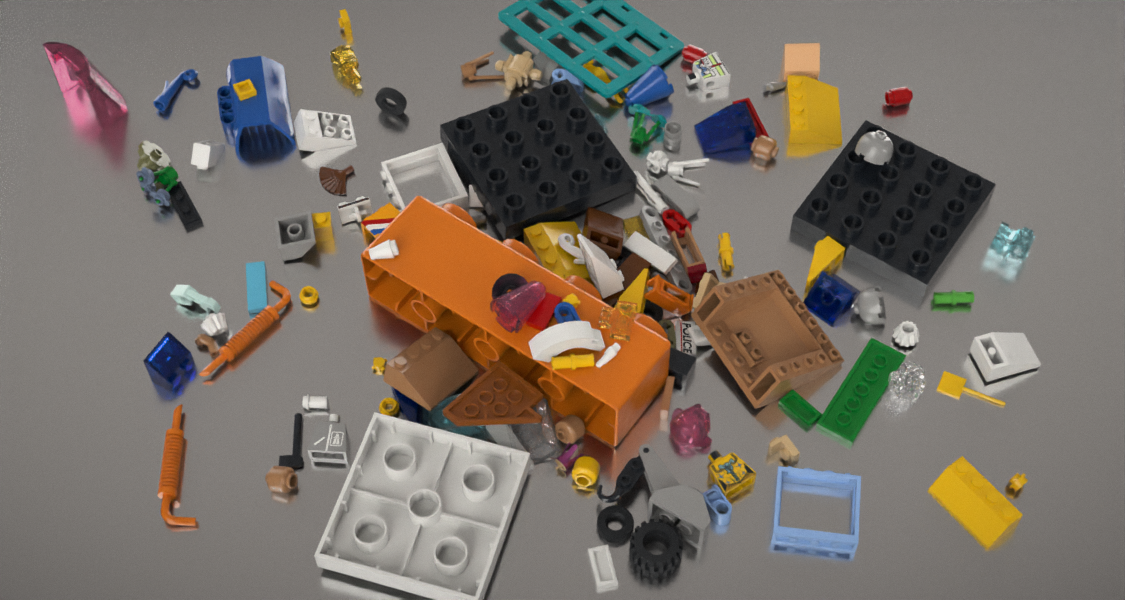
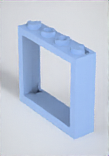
[771,466,861,552]

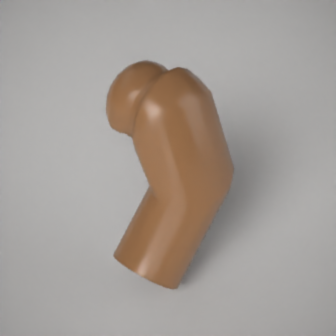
[195,334,220,357]

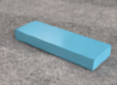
[246,261,268,314]

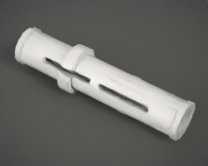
[634,171,669,215]

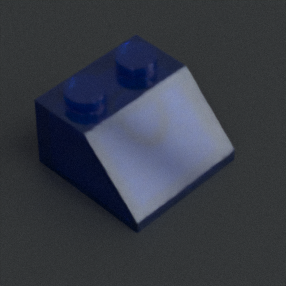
[803,271,861,324]
[143,332,194,391]

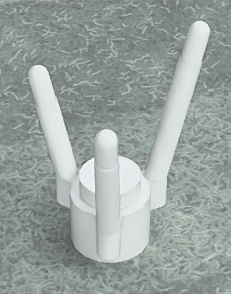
[668,158,710,186]

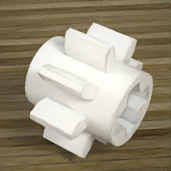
[646,150,669,173]

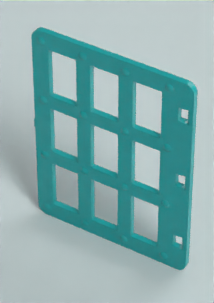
[498,0,684,98]

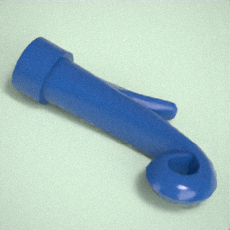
[153,69,198,111]

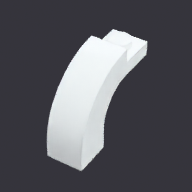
[528,321,605,362]

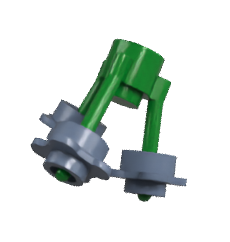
[136,166,178,206]

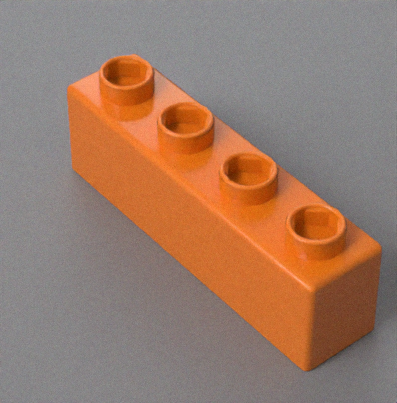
[361,196,671,447]

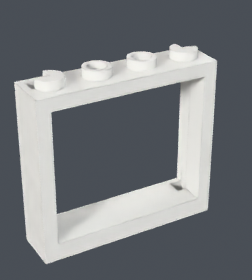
[380,143,469,212]

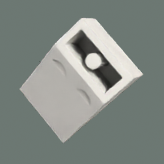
[294,109,356,152]
[970,332,1041,382]

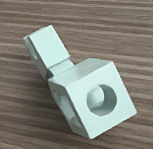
[170,285,221,313]

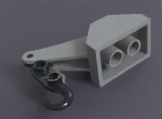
[597,444,711,549]

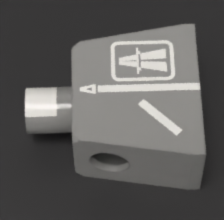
[307,414,348,462]

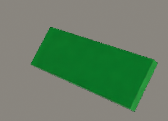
[816,338,906,446]

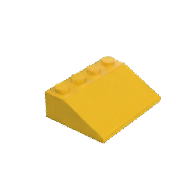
[785,75,842,144]
[524,221,594,284]

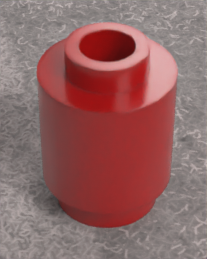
[681,44,708,64]
[885,86,913,107]

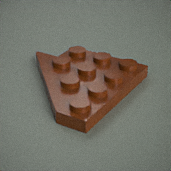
[442,360,544,426]

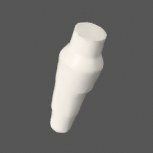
[596,342,621,368]

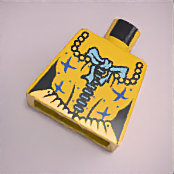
[708,450,756,500]

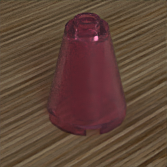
[490,280,546,333]

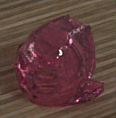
[669,404,712,449]

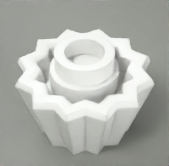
[200,312,228,337]
[892,321,920,348]

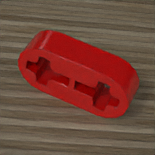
[662,209,692,238]

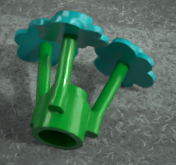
[628,104,667,145]

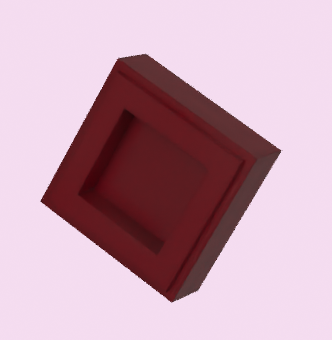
[687,263,708,284]

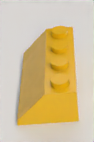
[928,456,1023,549]

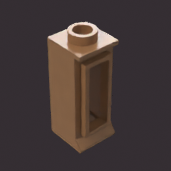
[671,227,705,277]

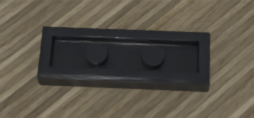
[164,181,203,230]

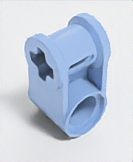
[551,69,584,94]
[700,484,732,526]

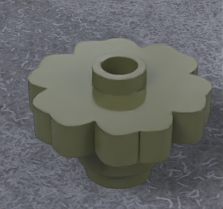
[137,140,171,171]

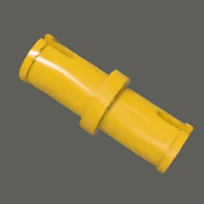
[718,233,735,271]
[551,353,594,370]

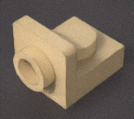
[768,435,800,466]

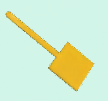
[937,371,1006,406]

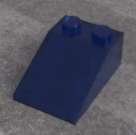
[694,101,756,155]

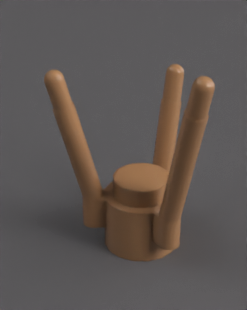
[460,51,504,81]

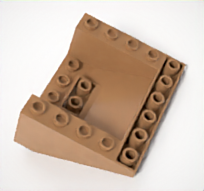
[691,270,845,409]

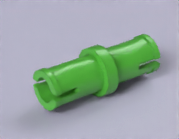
[933,290,974,305]

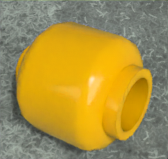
[571,456,600,487]

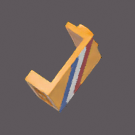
[361,202,401,239]

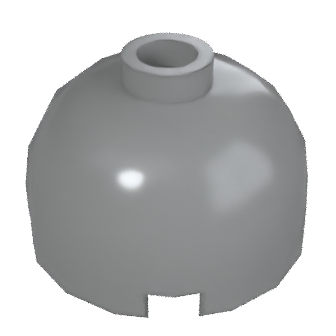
[855,130,894,165]
[854,286,886,325]

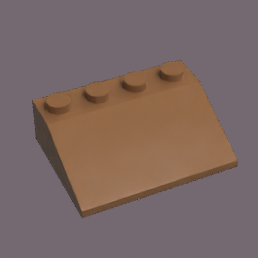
[383,327,479,411]

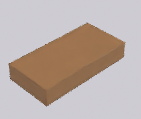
[660,376,675,421]

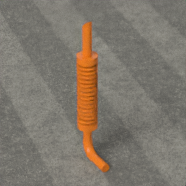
[199,280,291,377]
[157,404,196,526]

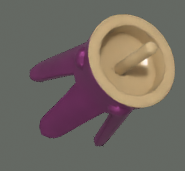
[555,442,584,471]

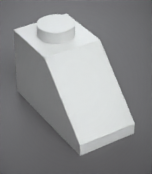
[191,140,225,170]

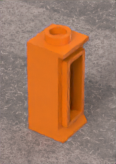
[644,274,694,317]

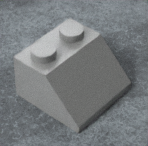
[274,211,316,261]

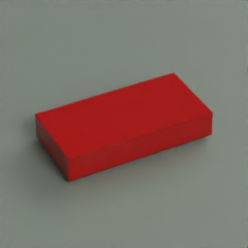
[526,291,562,331]

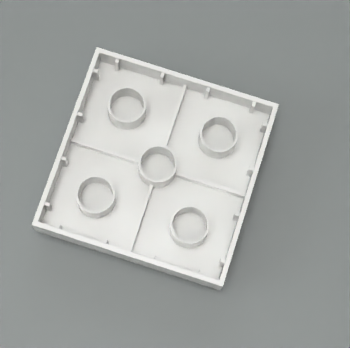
[314,412,531,600]

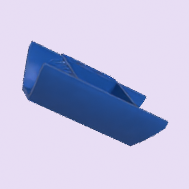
[217,56,296,155]

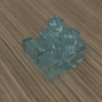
[985,221,1036,269]

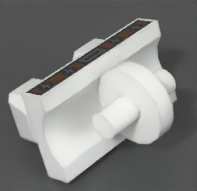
[337,196,373,224]

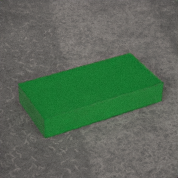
[779,389,822,429]

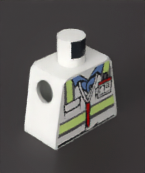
[686,52,731,91]

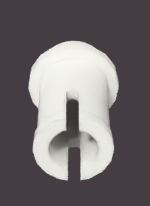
[302,394,328,410]

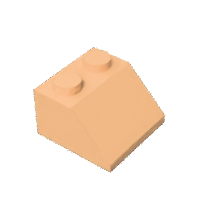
[781,43,820,82]

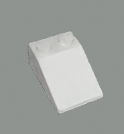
[577,234,624,298]

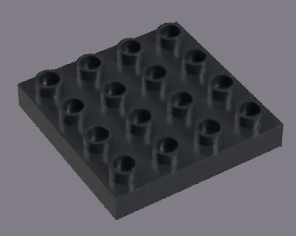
[440,79,637,240]
[791,120,996,297]

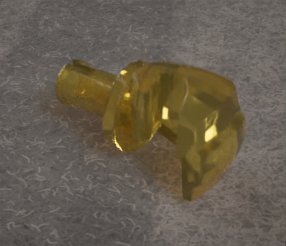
[330,45,361,84]

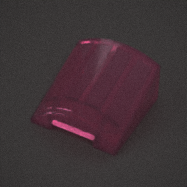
[42,42,129,129]

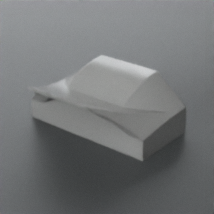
[532,51,564,85]

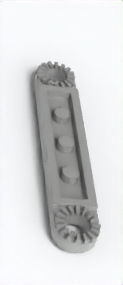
[639,205,692,294]

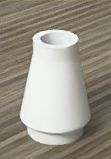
[368,239,399,260]

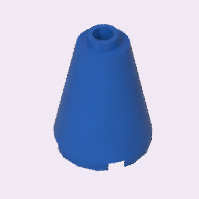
[624,64,674,107]

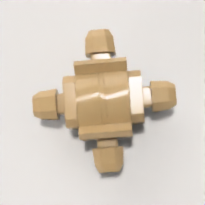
[495,51,543,90]

